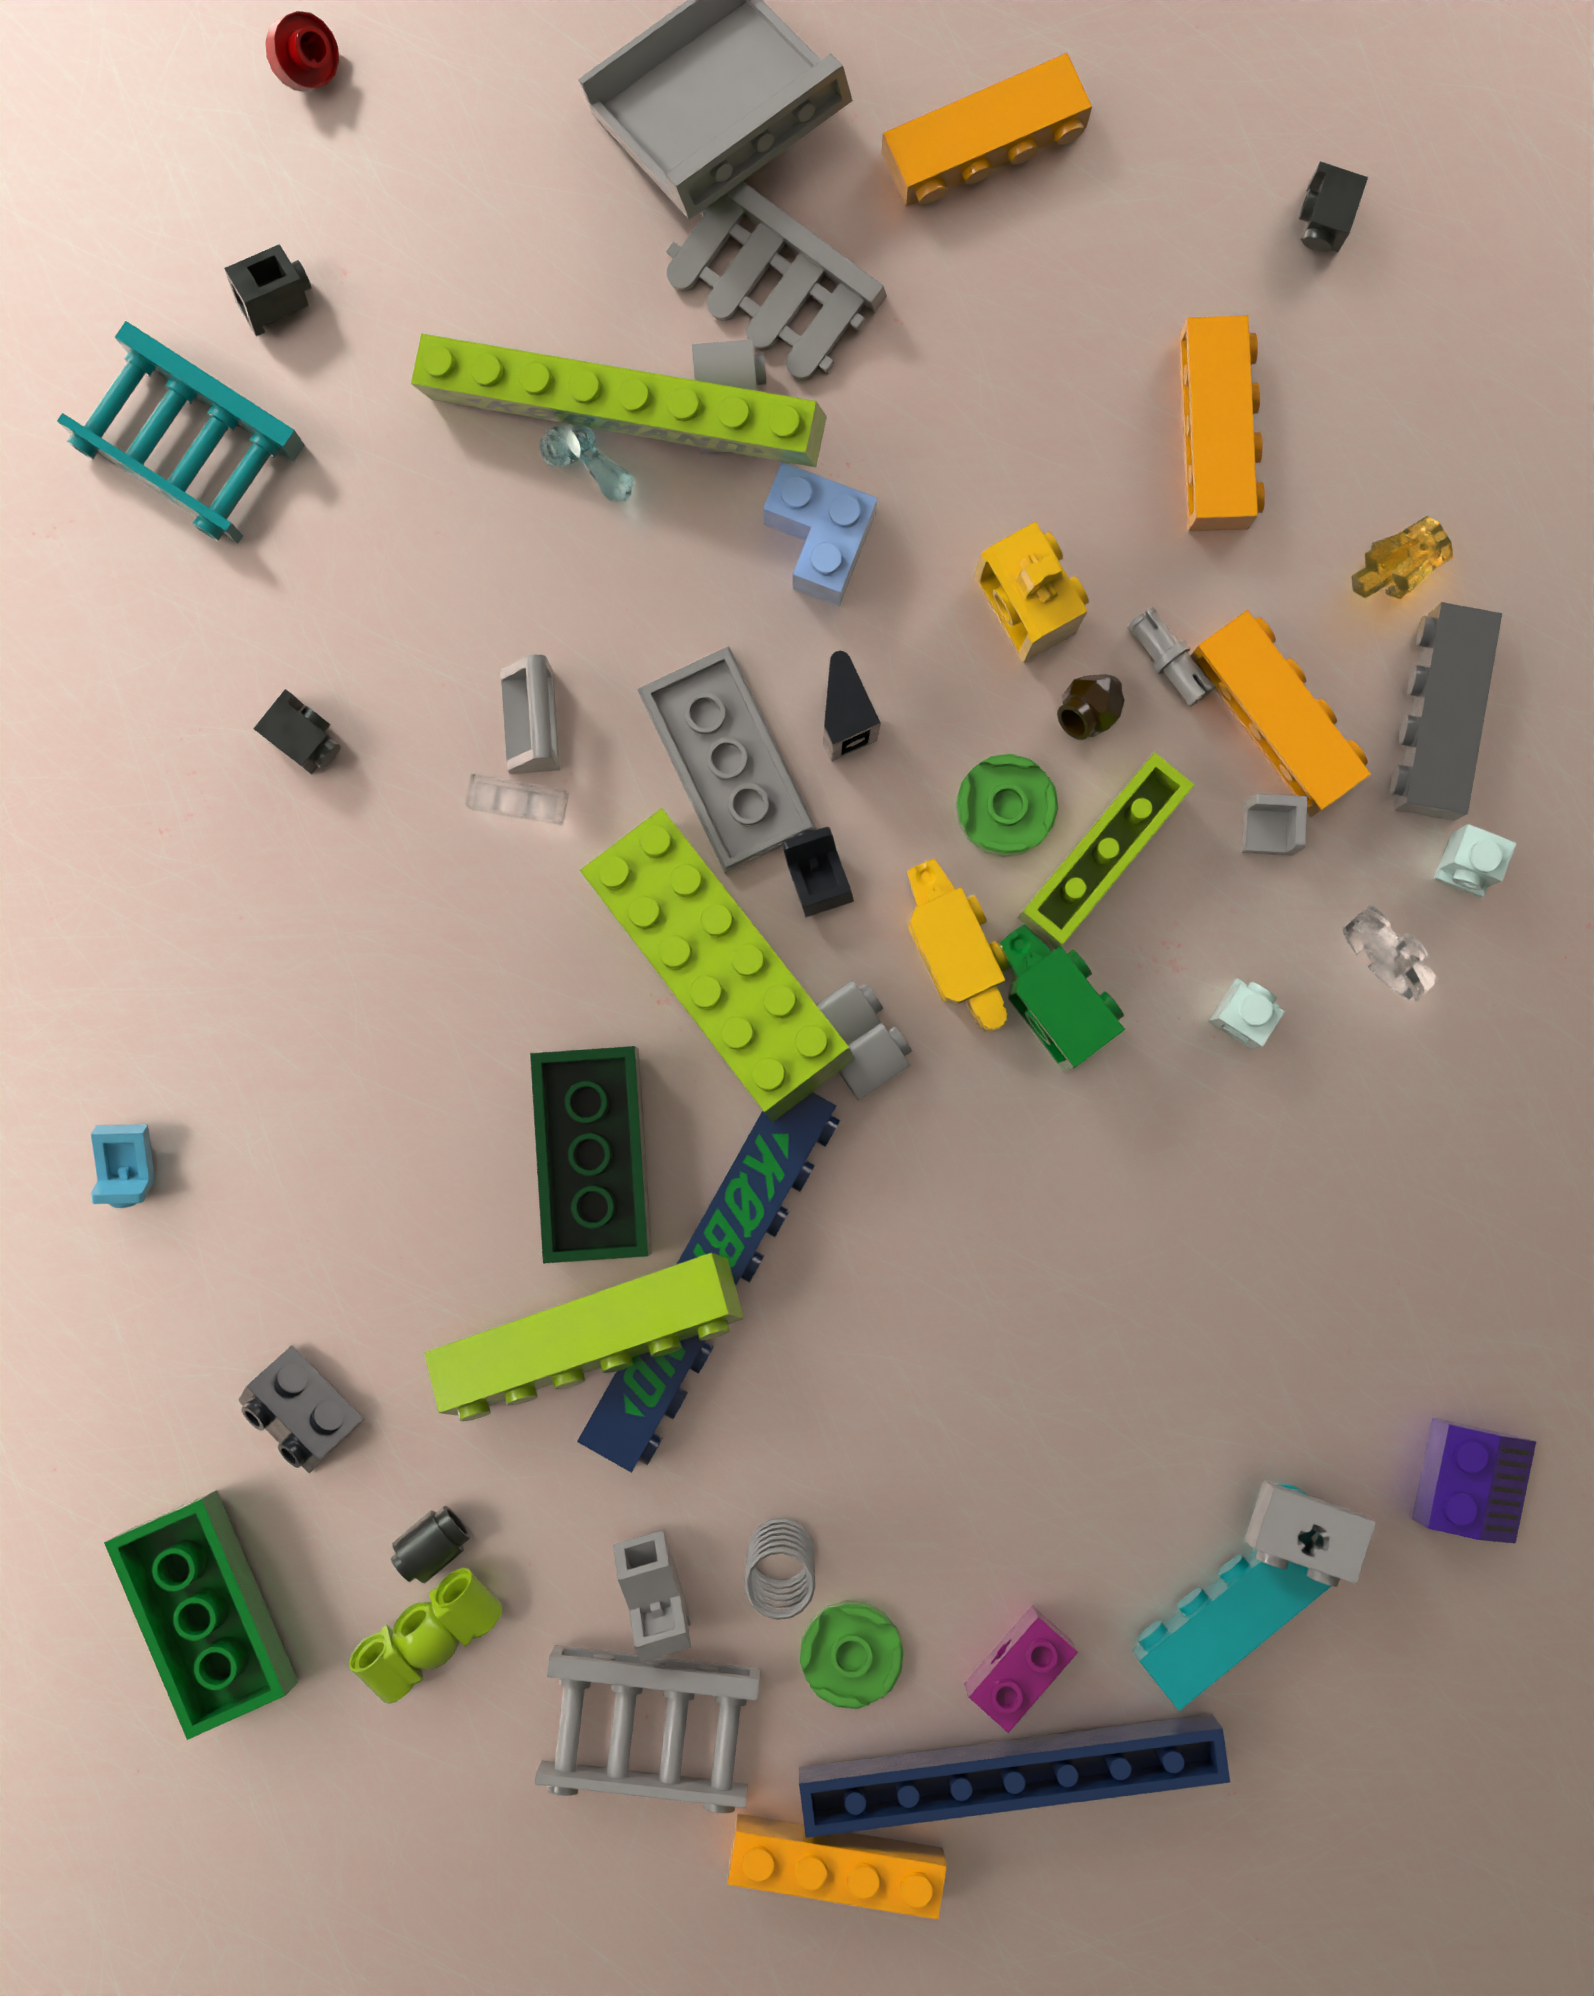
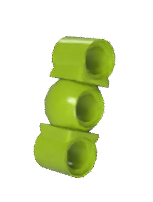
[349,1568,502,1704]

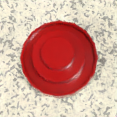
[265,11,339,92]

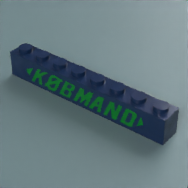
[577,1092,840,1473]

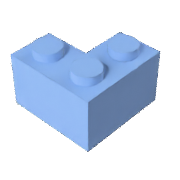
[763,462,878,607]

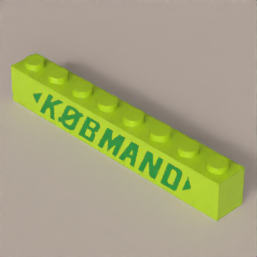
[411,333,827,467]

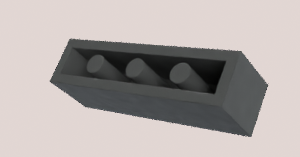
[1390,602,1502,821]

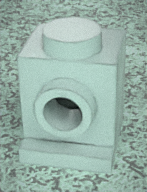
[1434,824,1517,898]
[1208,978,1285,1049]

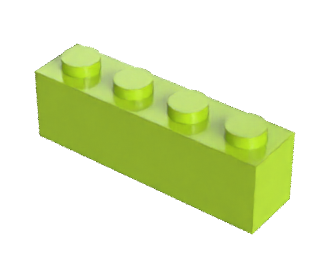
[1017,752,1195,949]

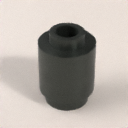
[391,1506,471,1584]

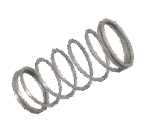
[744,1518,815,1620]

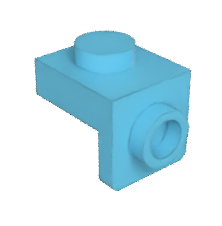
[91,1124,155,1208]

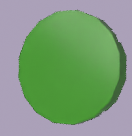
[956,754,1058,857]
[800,1600,904,1709]

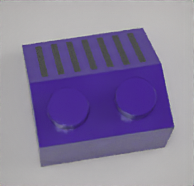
[1412,1418,1536,1544]

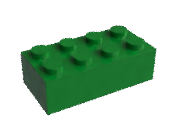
[104,1490,298,1740]

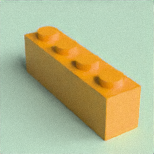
[881,53,1092,207]
[1179,315,1265,531]
[1190,609,1371,817]
[727,1814,947,1920]

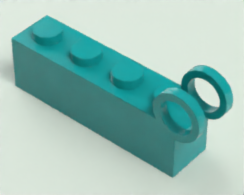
[1132,1483,1332,1711]

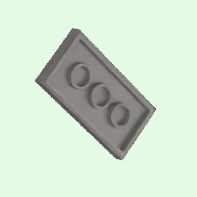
[638,646,816,873]

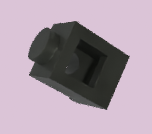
[1298,161,1368,252]
[224,244,311,337]
[253,689,340,774]

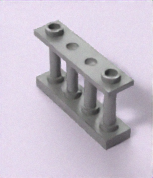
[535,1645,760,1813]

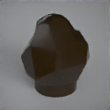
[1057,674,1125,740]

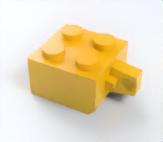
[974,521,1089,663]

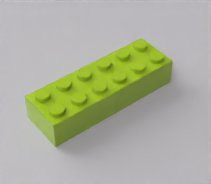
[579,808,855,1123]

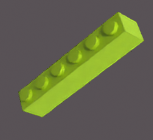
[424,1253,744,1421]

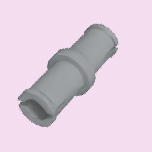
[1127,607,1216,707]

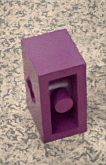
[964,1605,1078,1733]

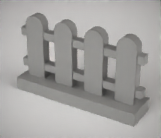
[666,181,887,380]

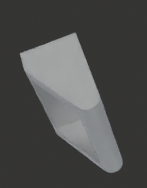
[501,655,560,774]

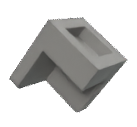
[1242,794,1308,856]

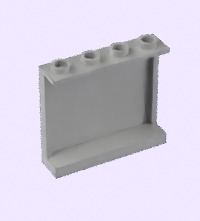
[578,0,853,220]

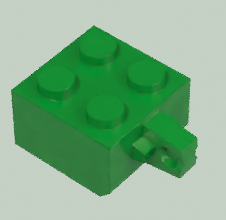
[998,925,1125,1072]

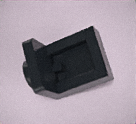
[781,827,854,918]

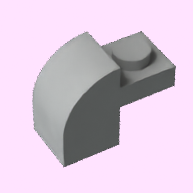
[613,1530,691,1662]

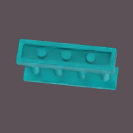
[57,321,305,544]

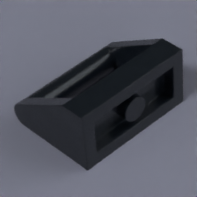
[823,651,881,762]

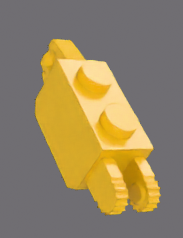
[906,858,1009,1033]

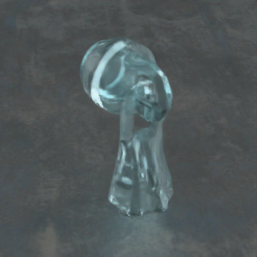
[540,424,635,502]

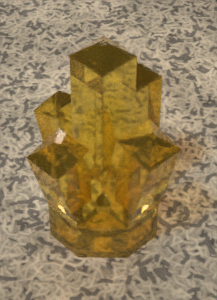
[1351,516,1454,599]

